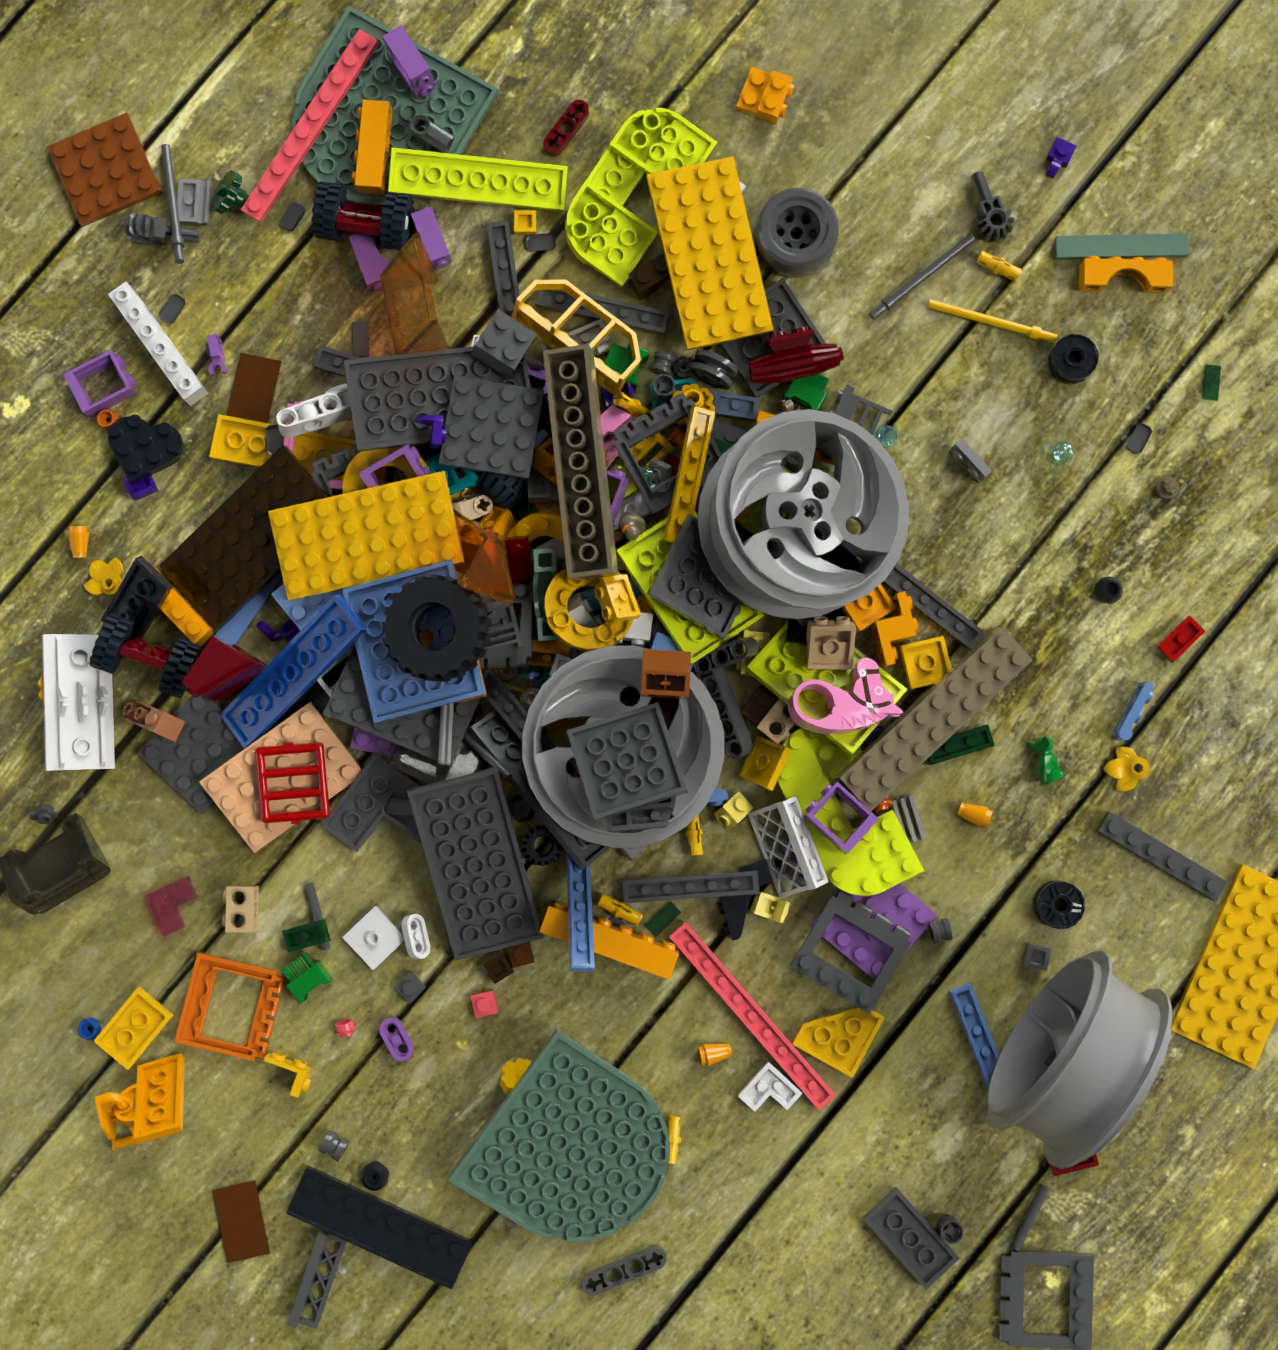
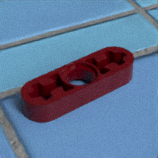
[543,99,589,157]

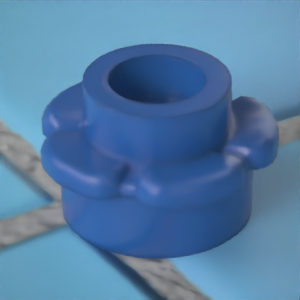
[78,1017,101,1040]

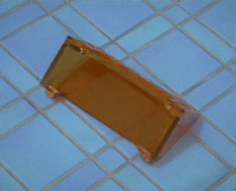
[453,508,515,606]

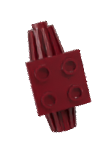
[748,326,844,384]

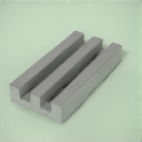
[892,795,926,843]

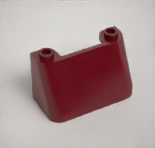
[181,636,267,702]

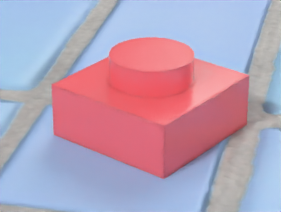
[471,990,499,1018]

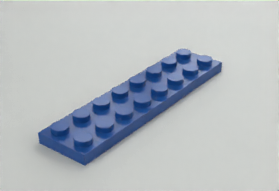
[220,595,366,749]

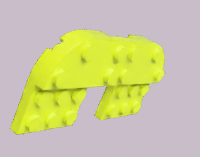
[565,108,717,288]
[777,728,924,896]

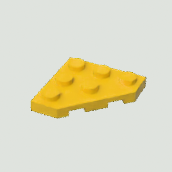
[792,1007,885,1078]

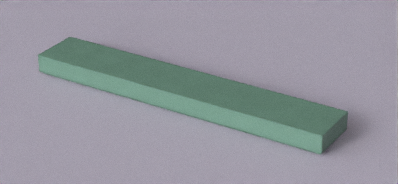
[1054,233,1189,260]

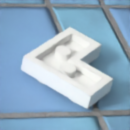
[738,1061,802,1112]

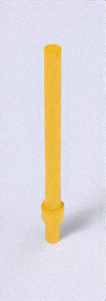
[927,299,1058,343]

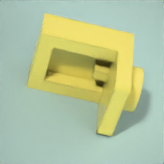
[714,791,754,830]
[750,891,790,924]

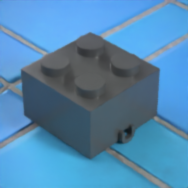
[471,310,537,379]

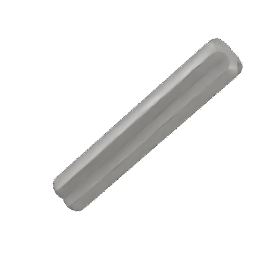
[438,703,454,765]

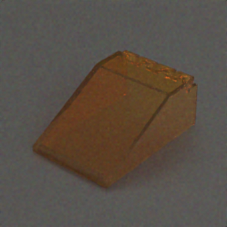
[380,233,450,355]

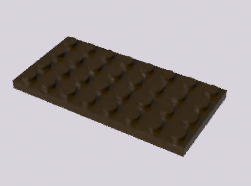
[159,445,329,632]

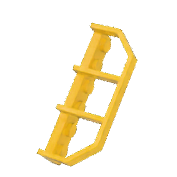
[511,280,641,395]

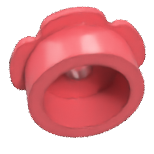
[334,1018,356,1038]

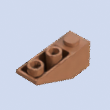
[121,698,185,742]

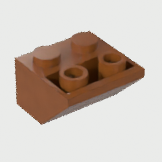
[641,649,691,699]

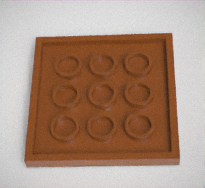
[47,113,163,227]

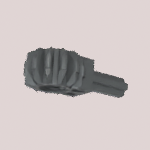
[971,171,1014,242]
[124,213,200,246]

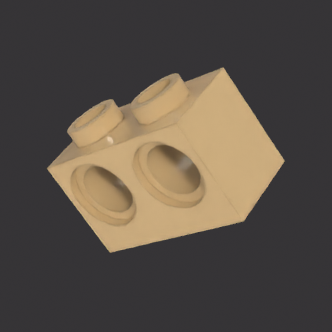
[755,698,798,744]
[222,885,259,933]

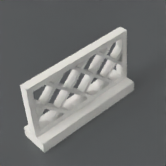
[748,796,829,898]

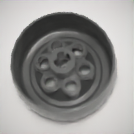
[755,188,839,278]

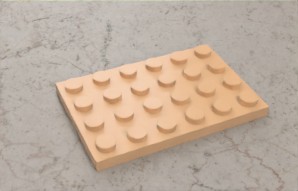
[199,701,363,853]

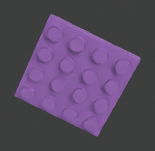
[809,883,937,979]

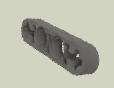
[582,1245,667,1296]

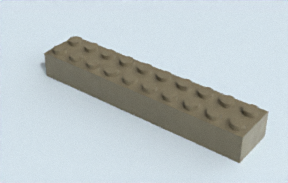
[543,344,618,581]
[834,626,1032,812]

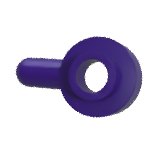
[256,619,300,642]

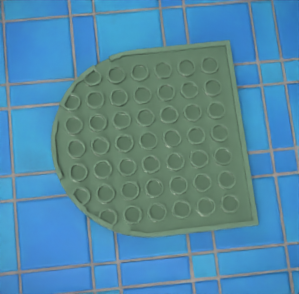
[292,5,499,207]
[448,1029,670,1242]

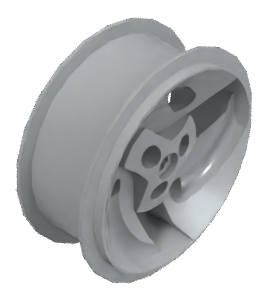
[697,409,909,620]
[522,646,725,848]
[987,951,1172,1169]

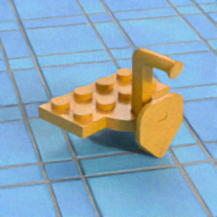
[95,1053,185,1151]

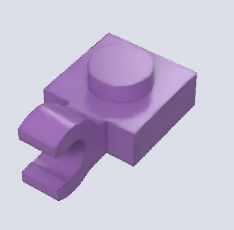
[205,334,227,377]

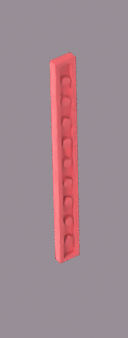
[241,29,379,224]
[669,921,836,1111]

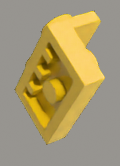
[595,574,641,628]

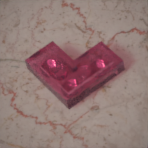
[145,876,198,937]

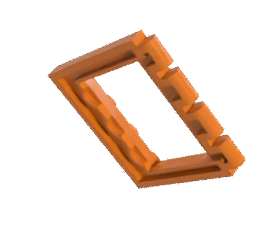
[174,952,286,1061]

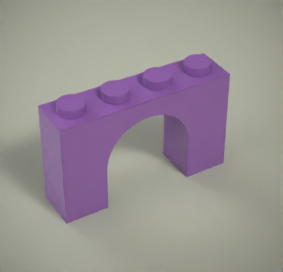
[349,206,452,292]

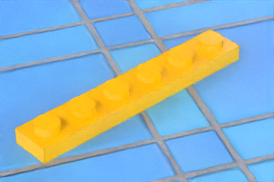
[663,406,715,543]

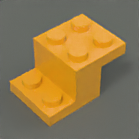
[870,591,918,669]

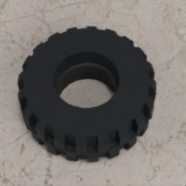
[382,575,492,682]

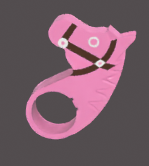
[788,658,903,735]

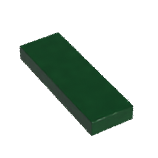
[927,725,995,765]

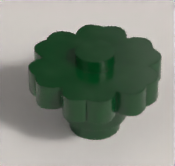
[211,170,249,215]

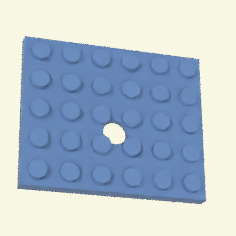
[342,560,485,723]

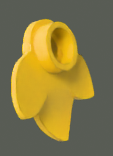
[84,557,123,596]
[1103,747,1150,792]

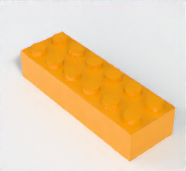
[539,901,679,980]

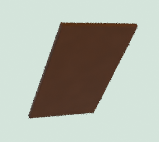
[226,353,282,423]
[213,1180,270,1263]

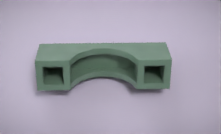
[530,548,559,641]

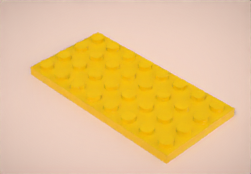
[646,156,774,351]
[268,471,464,601]
[1171,864,1278,1069]

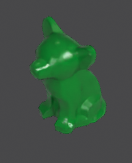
[1026,736,1066,786]

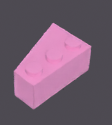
[601,405,634,469]

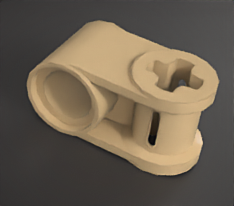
[451,492,493,525]

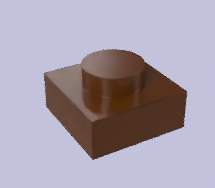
[507,942,535,968]

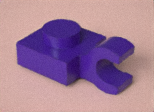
[1046,137,1077,179]

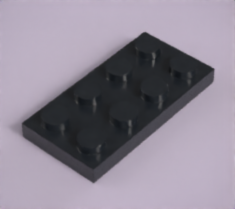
[101,556,173,639]

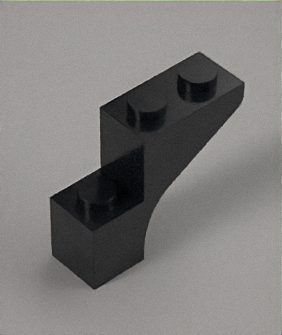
[717,859,773,941]

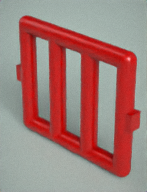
[255,742,330,824]

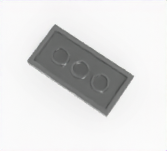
[862,1187,960,1290]

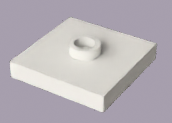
[342,906,405,970]

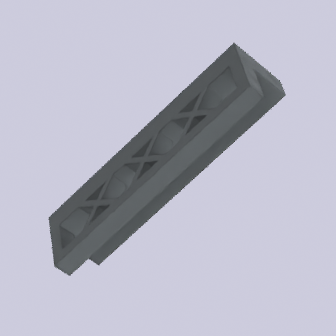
[287,1230,347,1329]

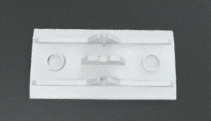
[42,634,115,771]

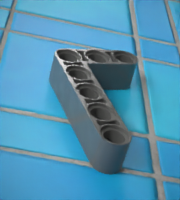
[693,637,758,759]

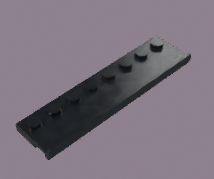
[286,1165,473,1289]

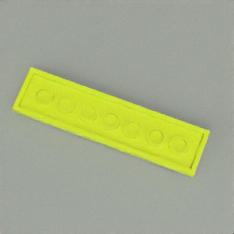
[388,147,568,212]

